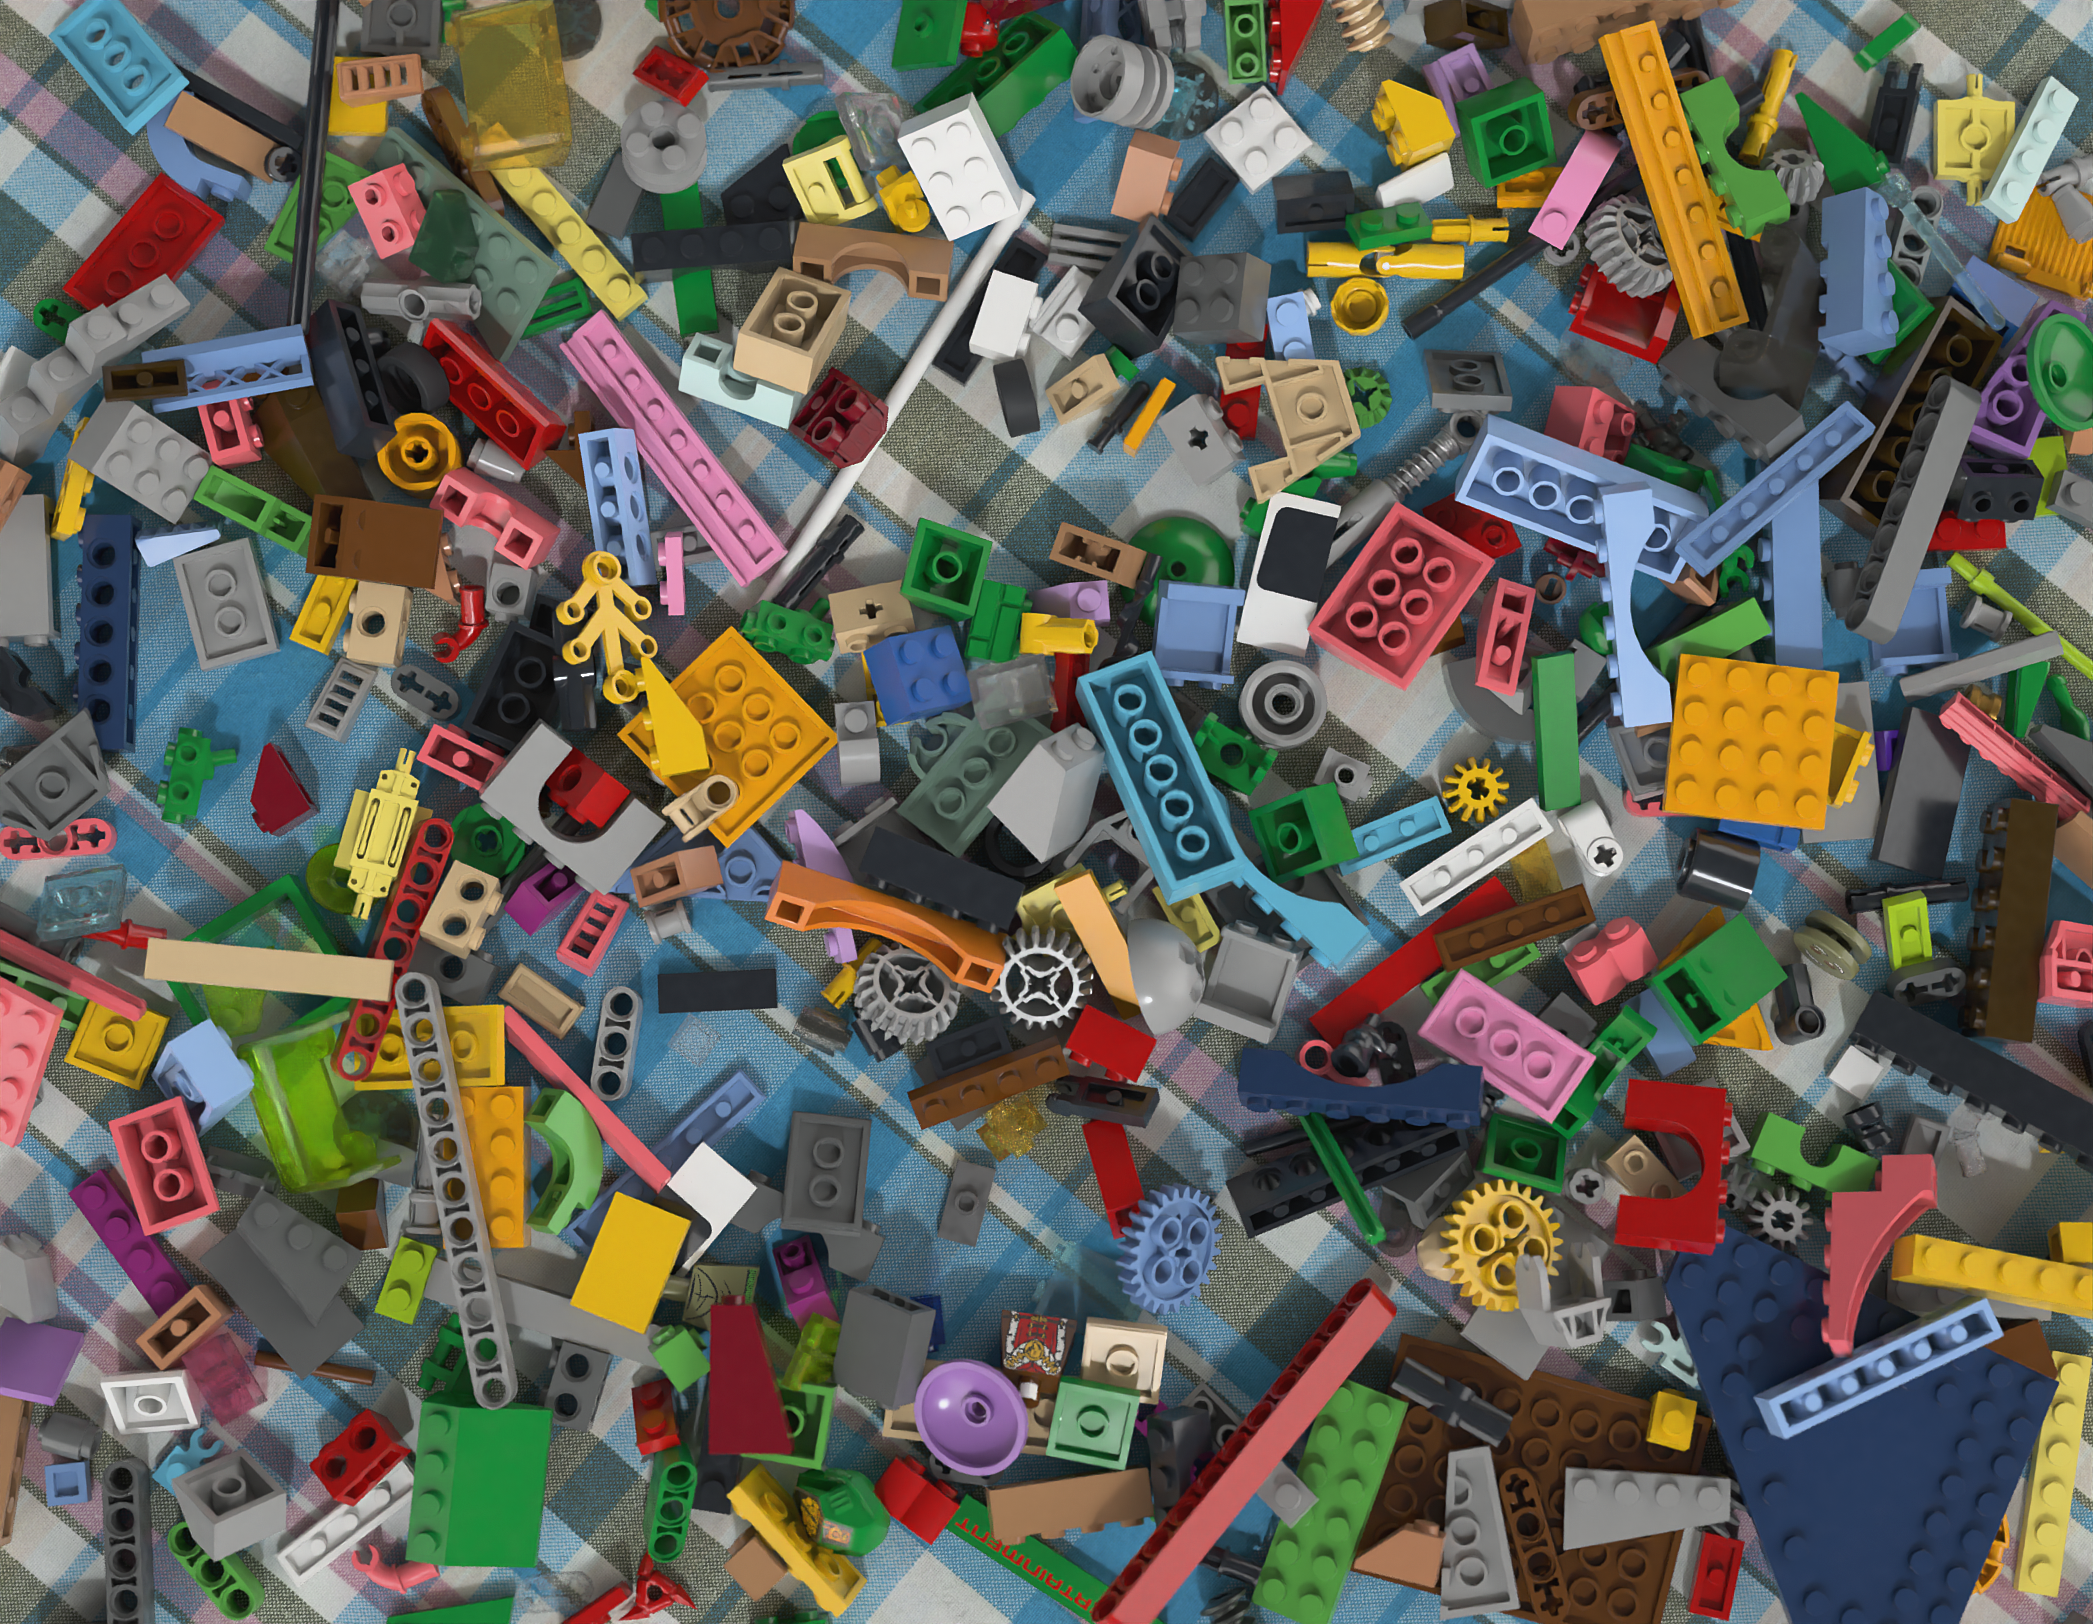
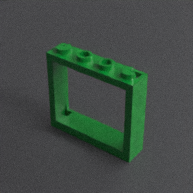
[166,873,351,1075]

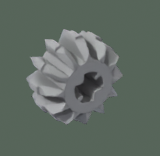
[1757,147,1824,205]
[1743,1186,1814,1251]

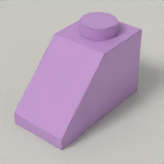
[1029,580,1110,627]

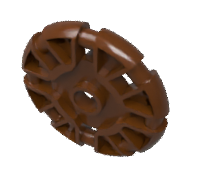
[657,0,796,79]

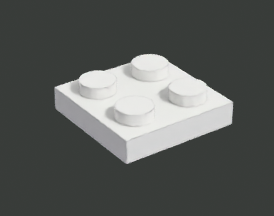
[1204,85,1313,195]

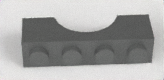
[1659,334,1806,466]
[729,1169,886,1282]

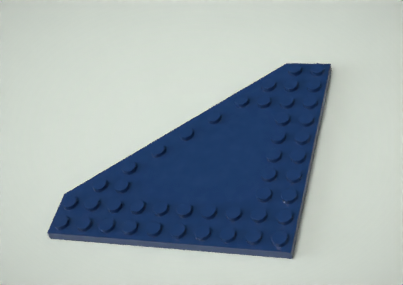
[1662,1225,2060,1624]

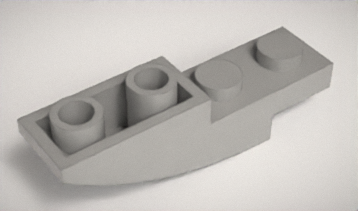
[1177,1381,1319,1528]

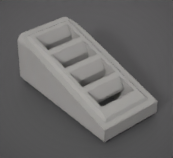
[304,657,378,744]

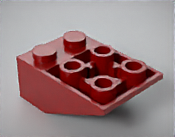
[1266,0,1325,96]

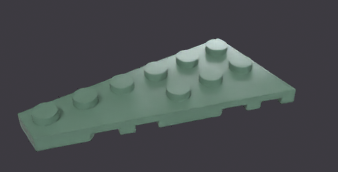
[373,127,560,362]

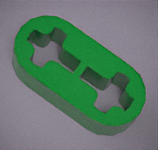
[1852,12,1921,74]
[33,298,84,344]

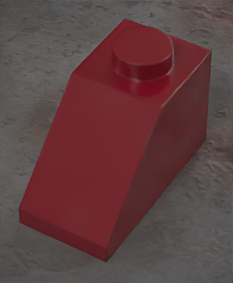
[250,742,320,837]

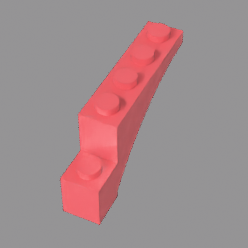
[1822,1154,1937,1358]

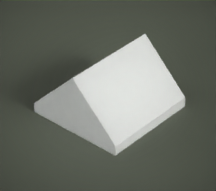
[100,1365,201,1435]

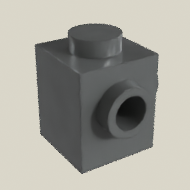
[1602,1269,1667,1322]

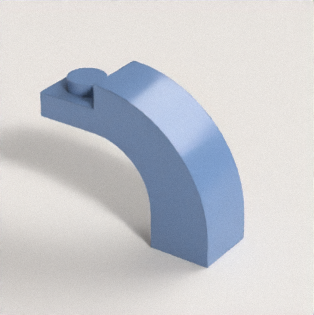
[146,90,252,203]

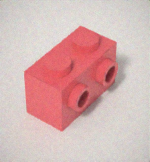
[347,163,437,259]
[197,380,264,469]
[416,723,506,791]

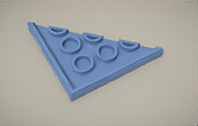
[609,815,783,902]

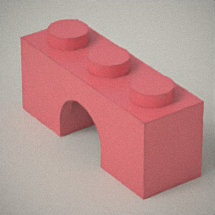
[429,466,561,570]

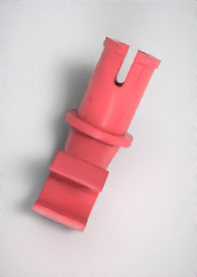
[352,1544,440,1595]

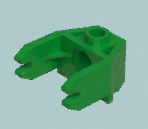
[1192,712,1279,796]

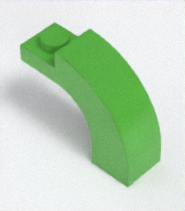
[523,1087,603,1235]

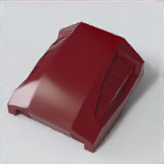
[787,366,889,469]

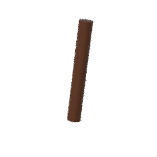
[254,1349,376,1386]

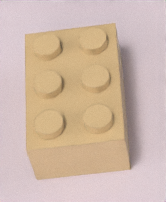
[733,266,852,395]

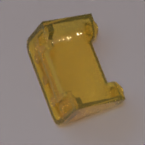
[444,0,572,172]

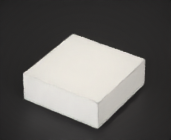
[1826,1045,1884,1100]

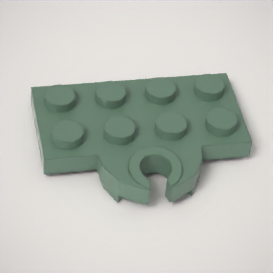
[896,691,1055,858]

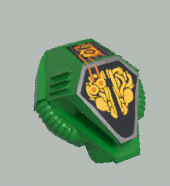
[792,1467,891,1557]

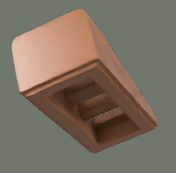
[336,54,424,108]

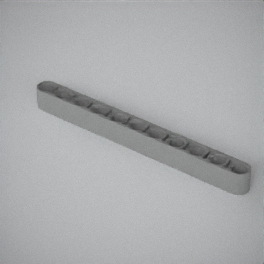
[395,972,518,1409]

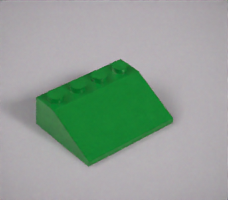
[406,1390,554,1568]

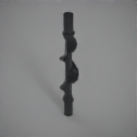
[1084,552,1163,733]

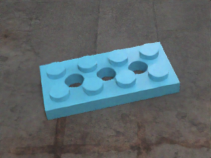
[48,0,190,135]

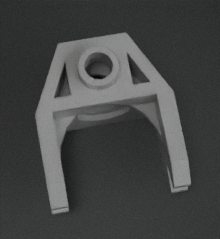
[1062,810,1155,915]
[1515,1241,1611,1349]

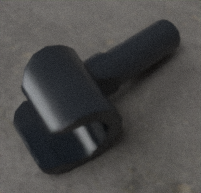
[1573,70,1610,95]

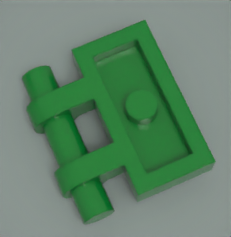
[417,1312,514,1396]

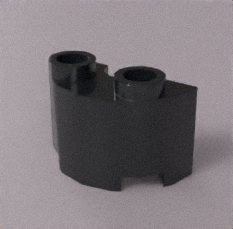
[0,646,64,722]

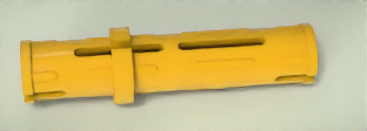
[1738,49,1798,165]

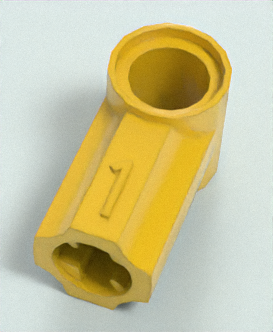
[1019,613,1098,656]

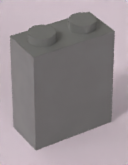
[831,1284,936,1410]

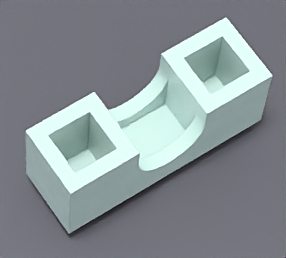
[678,333,802,429]

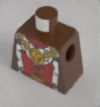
[999,1309,1077,1409]

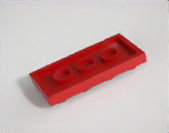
[62,172,226,312]

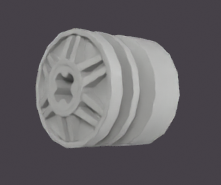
[1070,34,1175,130]

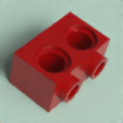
[309,1408,412,1507]

